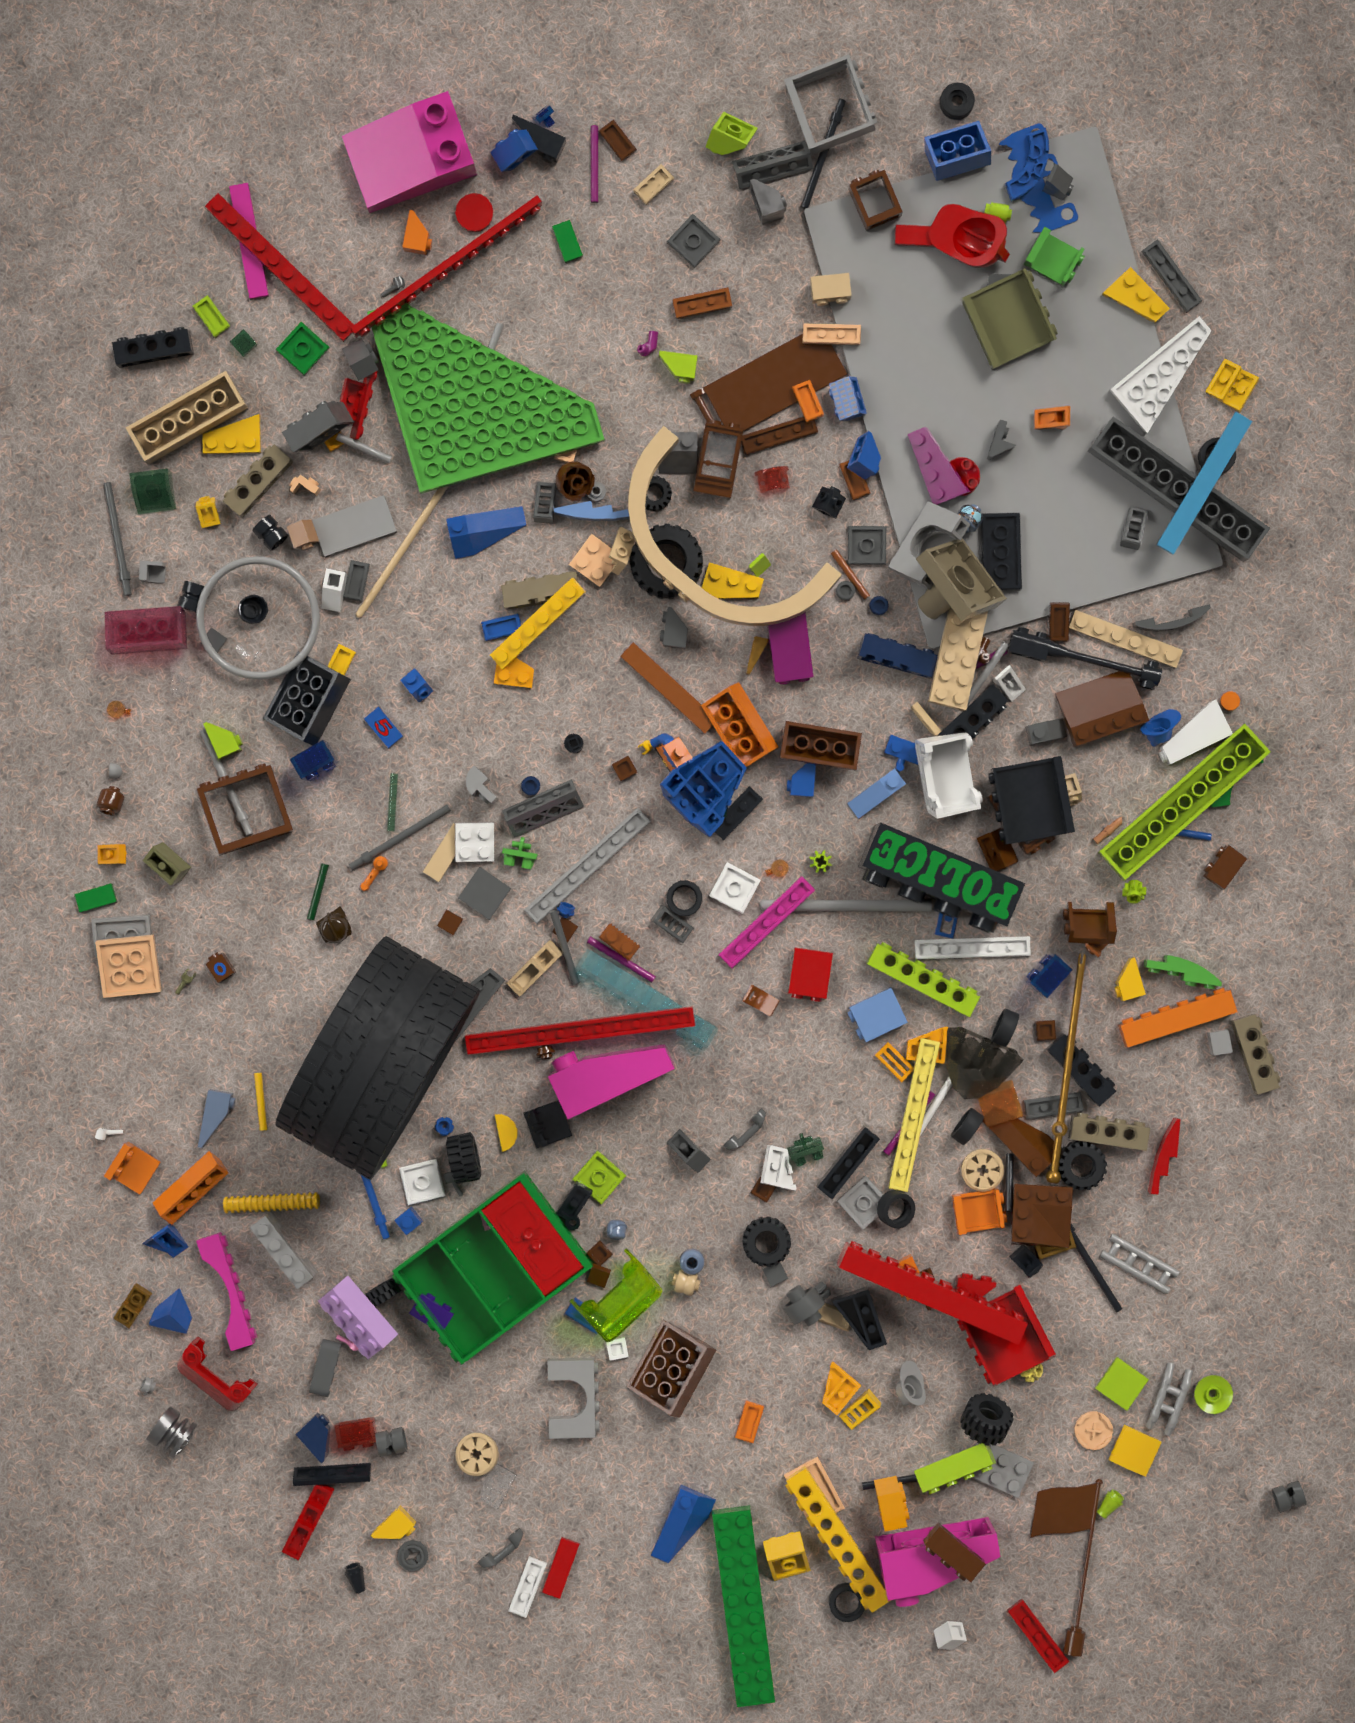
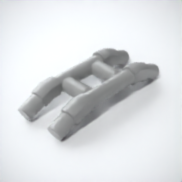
[1146,1363,1193,1436]

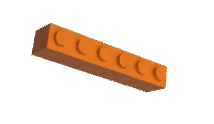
[1118,987,1238,1048]

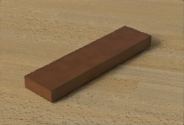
[741,416,818,455]

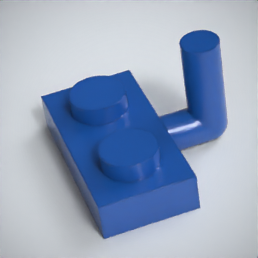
[884,735,918,772]

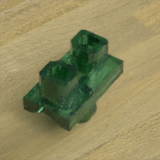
[787,1133,824,1167]

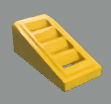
[839,1389,881,1430]

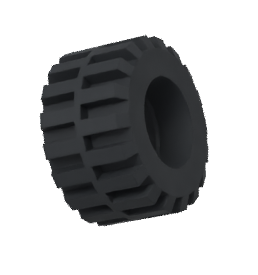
[446,1132,481,1184]
[1058,1141,1107,1191]
[742,1216,791,1267]
[960,1393,1013,1446]

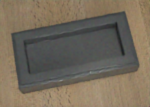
[343,560,370,602]

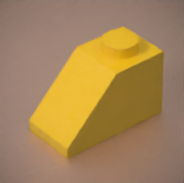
[1114,957,1146,1001]
[371,1505,416,1539]

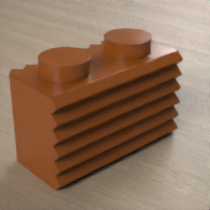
[599,923,640,961]

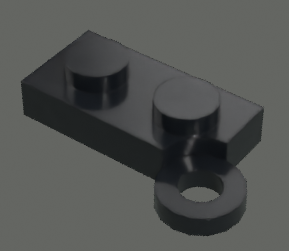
[556,1181,593,1230]

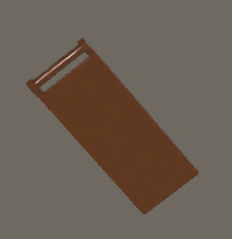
[690,334,847,445]

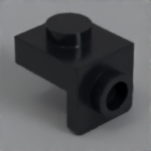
[1009,1245,1043,1278]

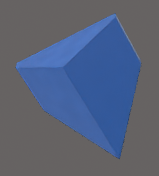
[142,1224,189,1258]
[149,1288,192,1334]

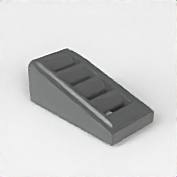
[533,482,556,524]
[1120,506,1149,550]
[651,905,694,943]

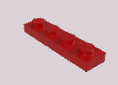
[1007,1599,1070,1673]

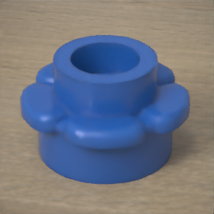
[557,902,575,918]
[435,1117,454,1136]

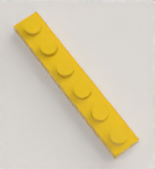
[490,578,586,669]

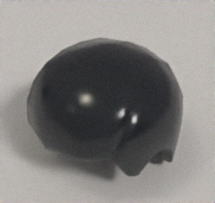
[238,594,268,624]

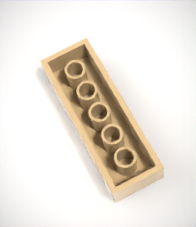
[126,371,248,465]

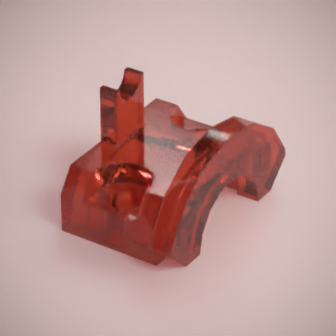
[755,466,790,493]

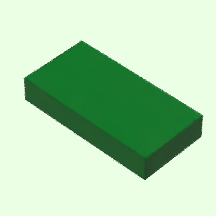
[552,220,583,263]
[74,883,117,912]

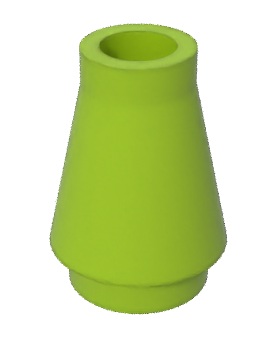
[1097,1489,1124,1519]

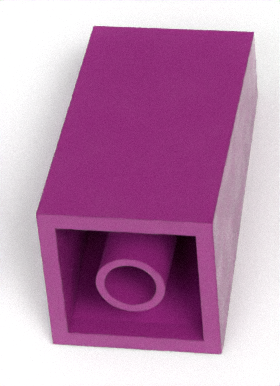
[767,612,814,684]

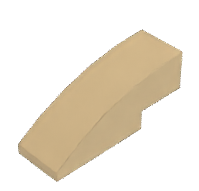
[506,940,563,997]

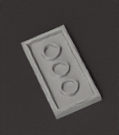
[312,495,397,557]

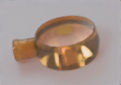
[107,700,131,718]
[765,859,789,877]

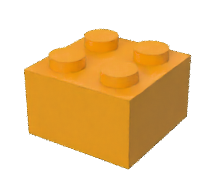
[874,1476,910,1532]

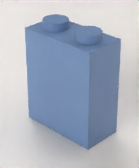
[847,987,908,1042]

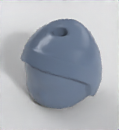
[607,1220,627,1240]

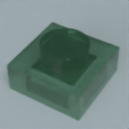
[230,329,258,357]

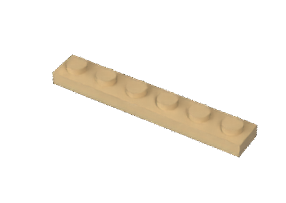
[1069,610,1183,668]

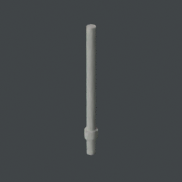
[200,729,253,836]

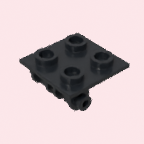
[523,1100,572,1149]

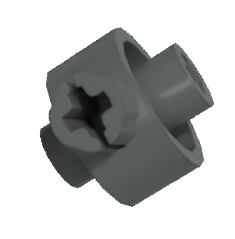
[783,1282,831,1326]

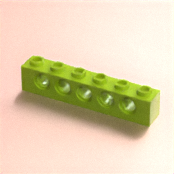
[866,942,980,1017]

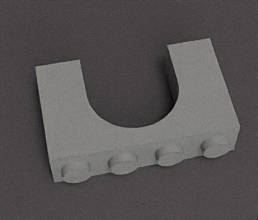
[888,501,970,590]
[250,1211,318,1289]
[547,1357,600,1439]

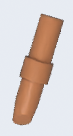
[1093,817,1122,845]

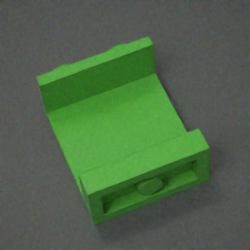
[1024,226,1085,287]

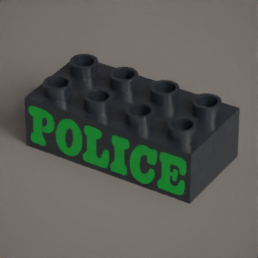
[858,822,1026,934]

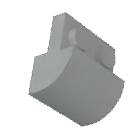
[466,765,498,804]

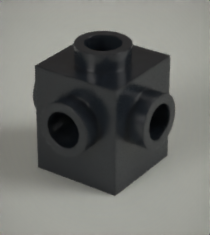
[812,486,846,519]

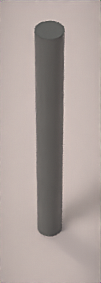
[550,910,580,985]

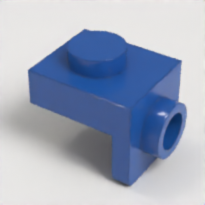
[400,668,433,702]

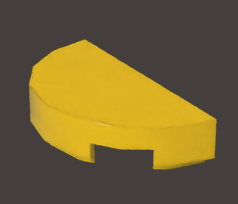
[494,1114,518,1152]

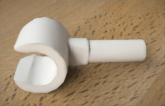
[95,1128,123,1140]

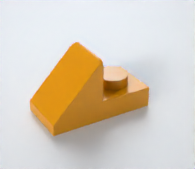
[98,844,127,864]

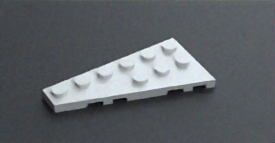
[1110,316,1211,434]

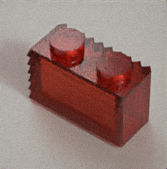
[335,1417,377,1451]

